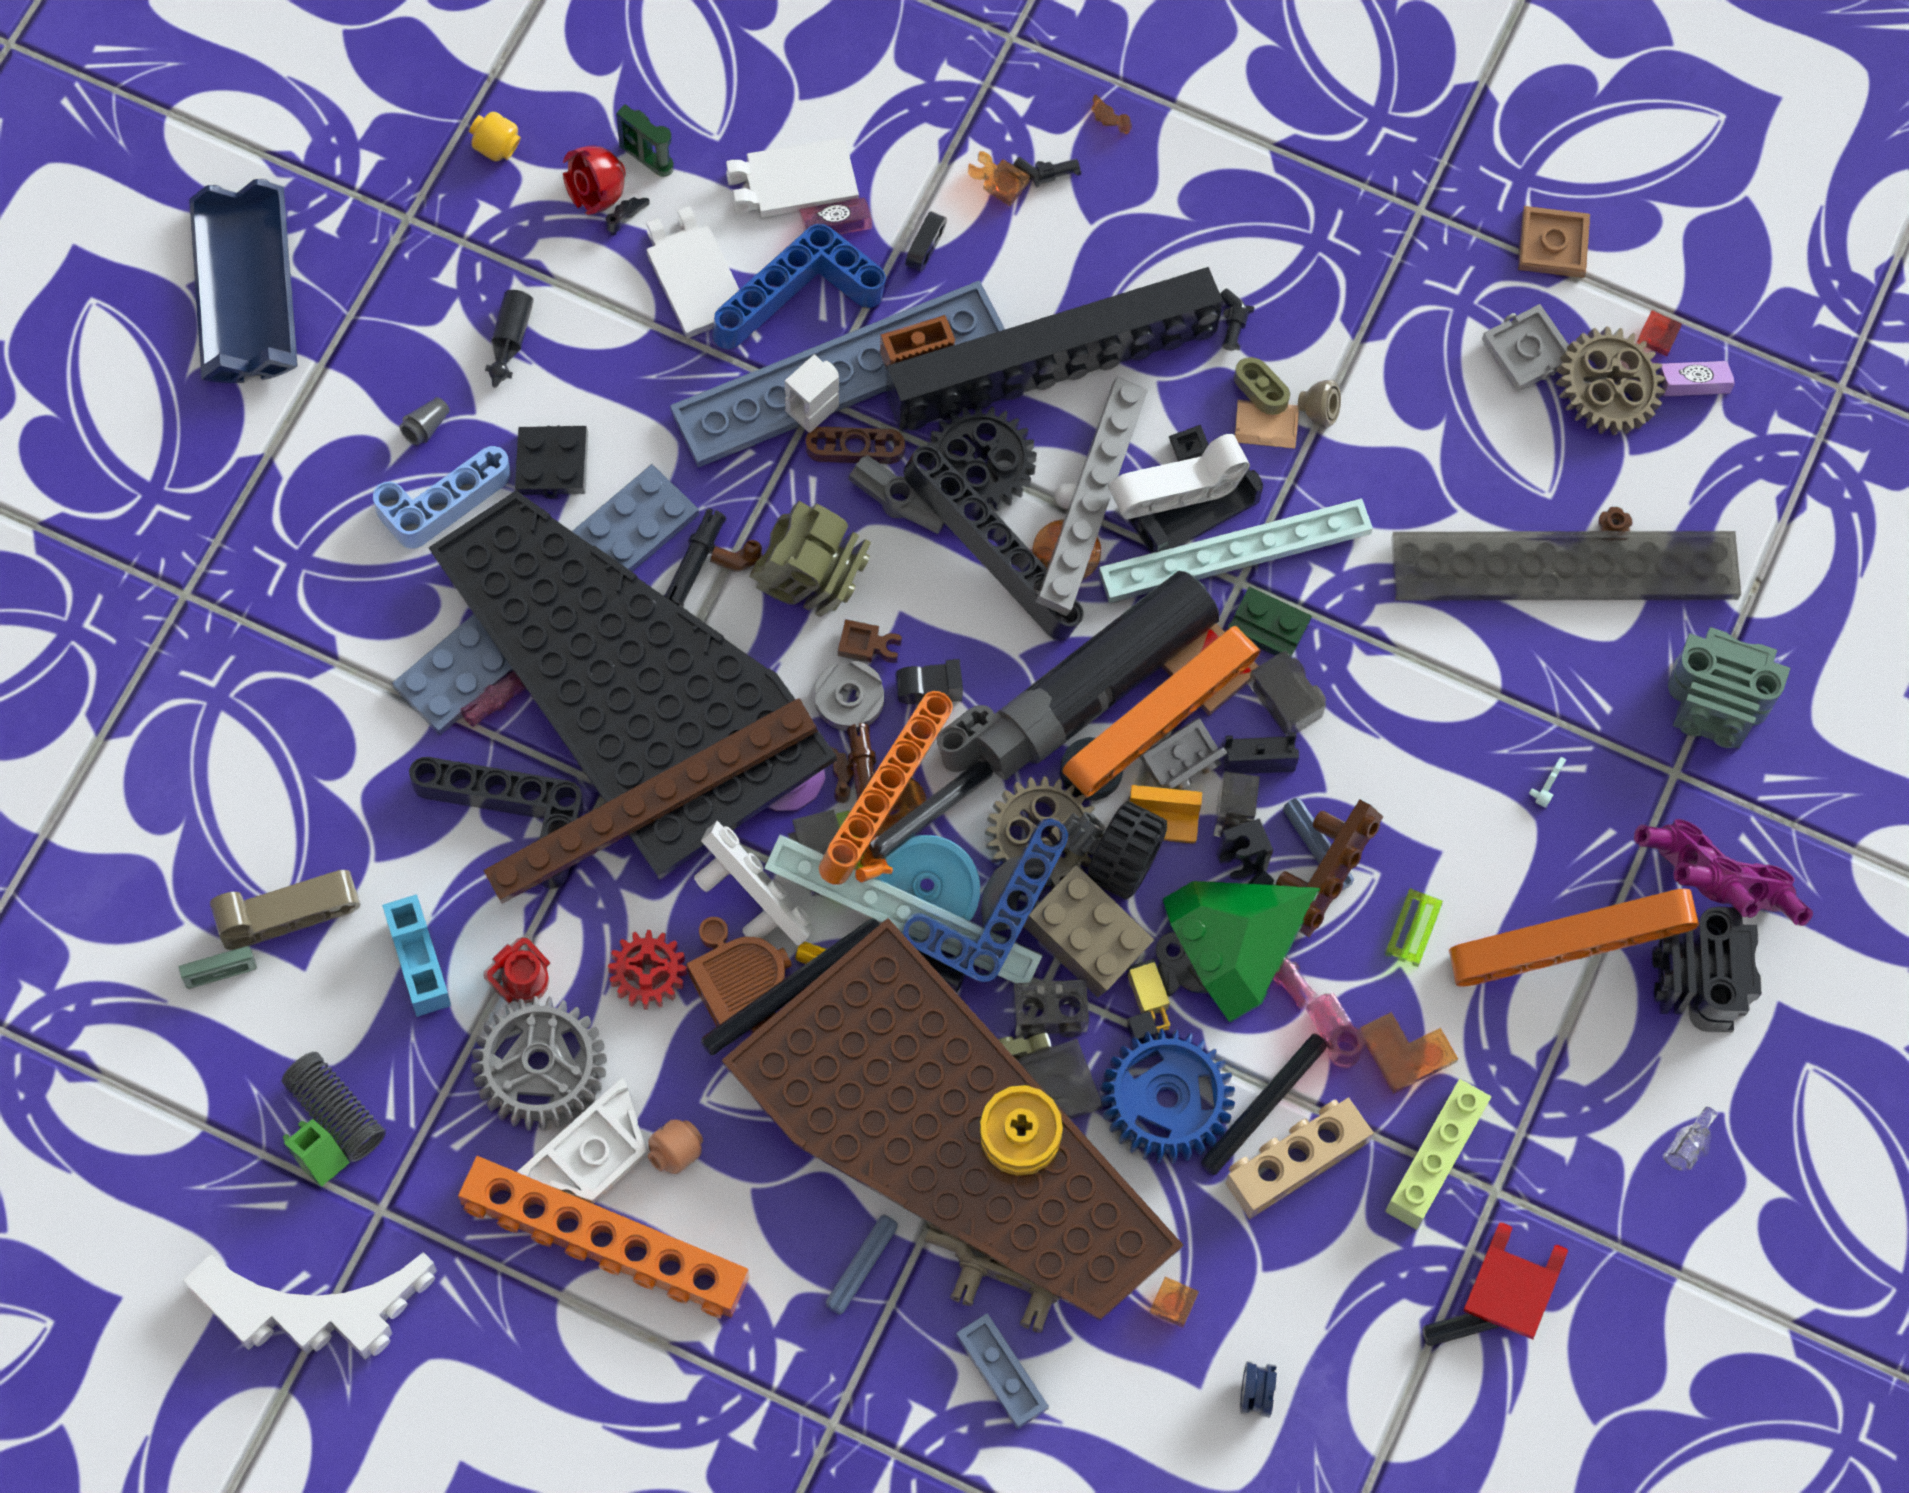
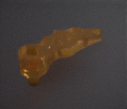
[1091,94,1132,134]

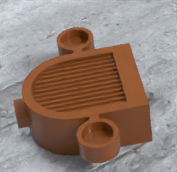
[686,917,792,1034]

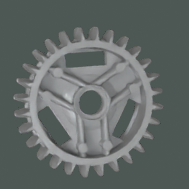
[471,996,607,1131]

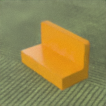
[1129,785,1202,844]

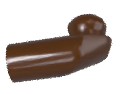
[710,540,763,572]

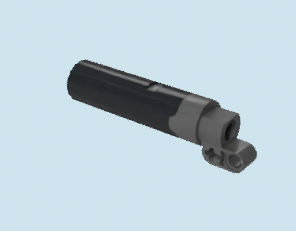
[937,570,1219,780]

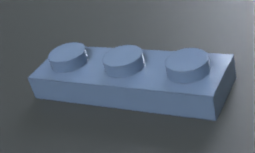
[956,1313,1049,1430]

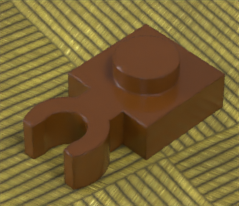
[838,619,902,663]

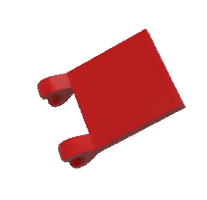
[1463,1222,1568,1340]

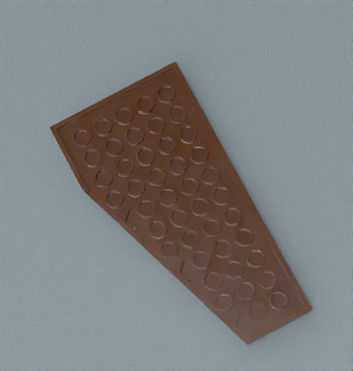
[721,918,1184,1321]

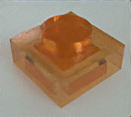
[1149,1276,1199,1328]

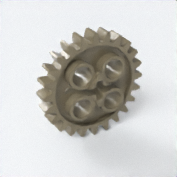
[1556,326,1665,435]
[985,776,1095,892]

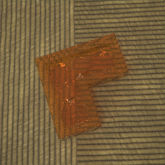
[1358,1012,1458,1094]

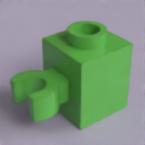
[283,1119,350,1187]

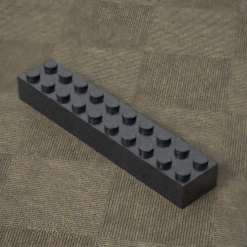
[886,267,1223,431]

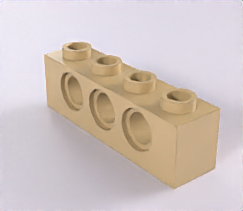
[1225,1097,1374,1219]

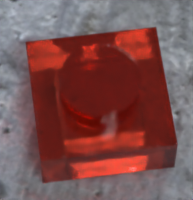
[1636,310,1682,356]

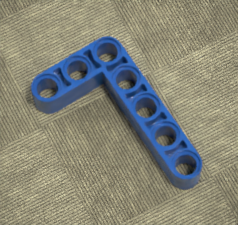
[712,224,886,349]
[903,818,1068,982]

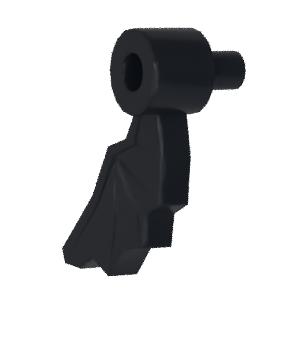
[606,197,650,235]

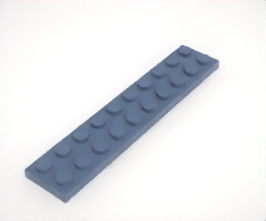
[670,280,1005,468]
[392,464,699,735]

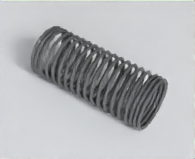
[281,1051,386,1162]

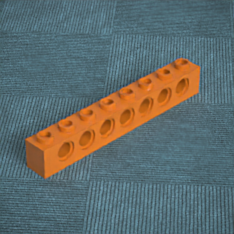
[458,1156,749,1318]

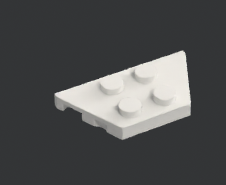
[517,1078,647,1204]

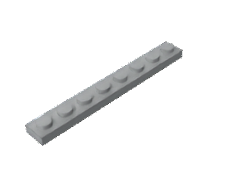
[1035,376,1148,616]

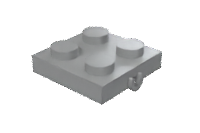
[1482,304,1569,392]

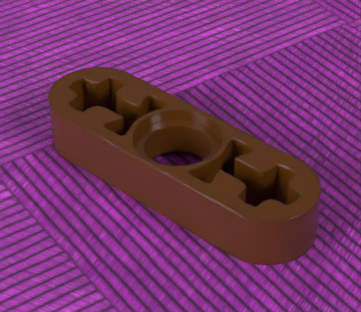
[806,427,905,464]

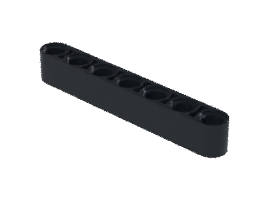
[903,445,1084,640]

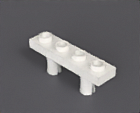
[694,821,813,946]

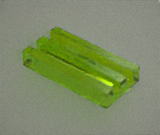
[1384,888,1443,967]

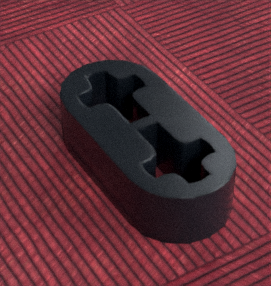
[905,211,947,272]

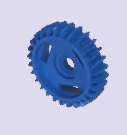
[1100,1029,1235,1164]

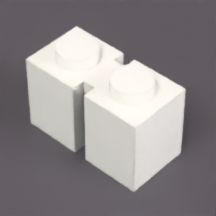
[785,354,839,433]

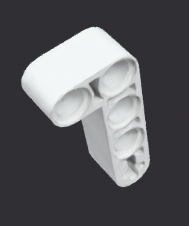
[1108,434,1250,519]

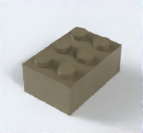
[1023,865,1154,998]

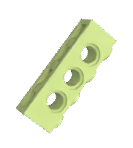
[1385,1078,1492,1230]

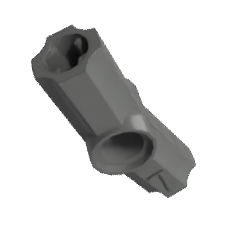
[849,455,945,534]

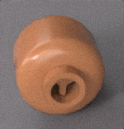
[648,1119,703,1174]

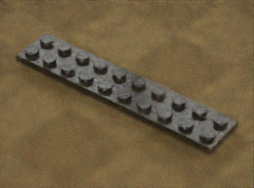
[1391,531,1741,601]

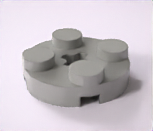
[815,661,884,732]

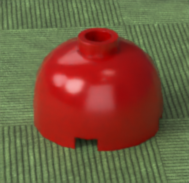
[563,145,626,215]

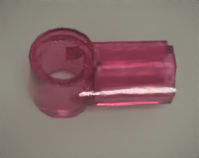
[1306,992,1364,1068]

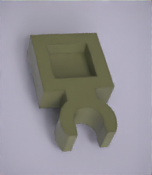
[998,1033,1051,1063]

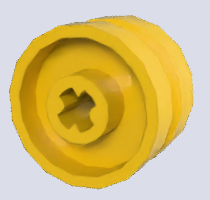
[980,1085,1063,1176]

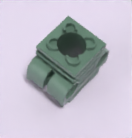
[1668,627,1790,749]

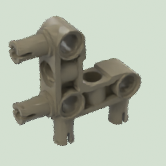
[925,1224,1060,1333]

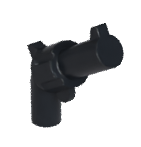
[1013,157,1081,188]
[1220,288,1254,351]

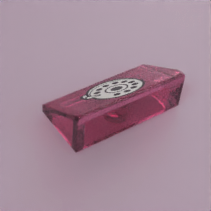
[799,197,872,234]

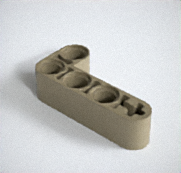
[210,870,361,950]

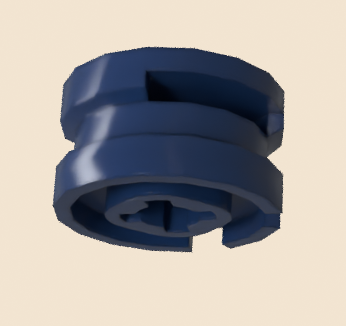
[1240,1361,1277,1418]

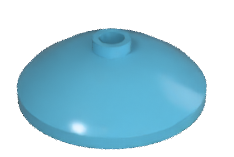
[876,835,980,940]

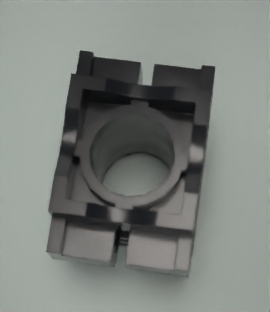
[1652,907,1762,1032]

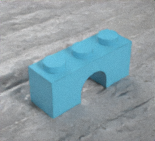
[382,894,452,1017]

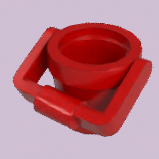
[483,937,551,1004]

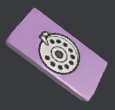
[1660,361,1735,396]

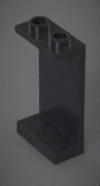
[1128,469,1263,553]

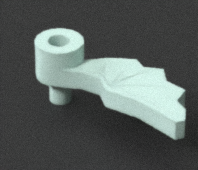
[1529,757,1566,808]

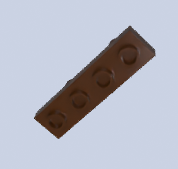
[1276,799,1383,938]

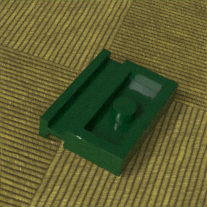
[1227,586,1312,662]

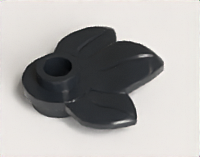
[1156,932,1208,996]

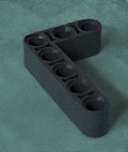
[409,757,583,889]

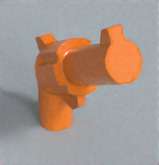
[855,838,893,882]

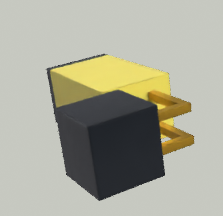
[1126,959,1171,1044]

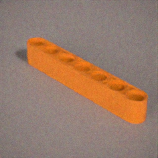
[1062,626,1261,798]
[819,691,953,885]
[1449,889,1699,987]

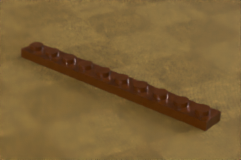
[483,698,818,904]

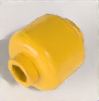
[469,111,521,162]

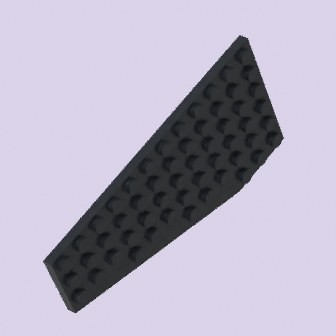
[428,491,837,879]

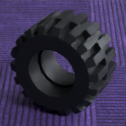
[1088,801,1167,900]

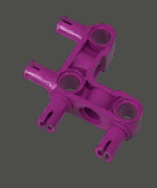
[1634,819,1813,926]

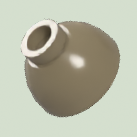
[1298,380,1341,427]

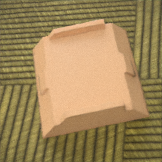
[1235,399,1299,449]

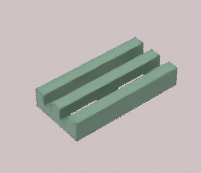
[178,946,257,989]

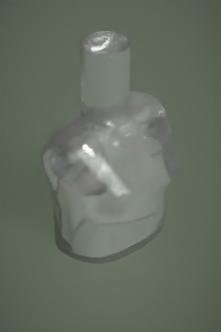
[1662,1106,1718,1171]

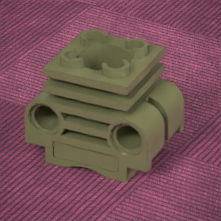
[749,501,871,617]

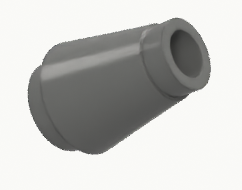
[399,397,450,446]

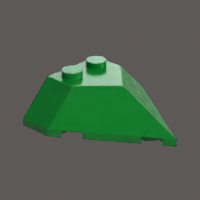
[1163,881,1320,1022]

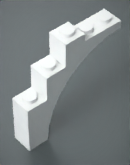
[183,1252,437,1360]

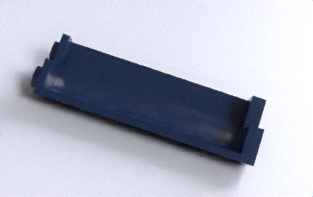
[189,179,298,383]

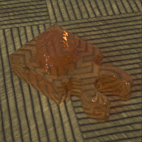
[968,151,1030,206]

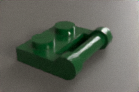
[616,104,674,177]

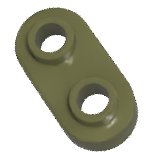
[1234,357,1290,415]

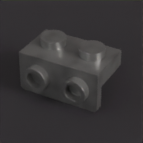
[1140,718,1227,790]

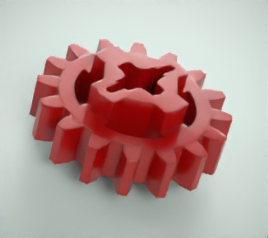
[608,930,687,1010]

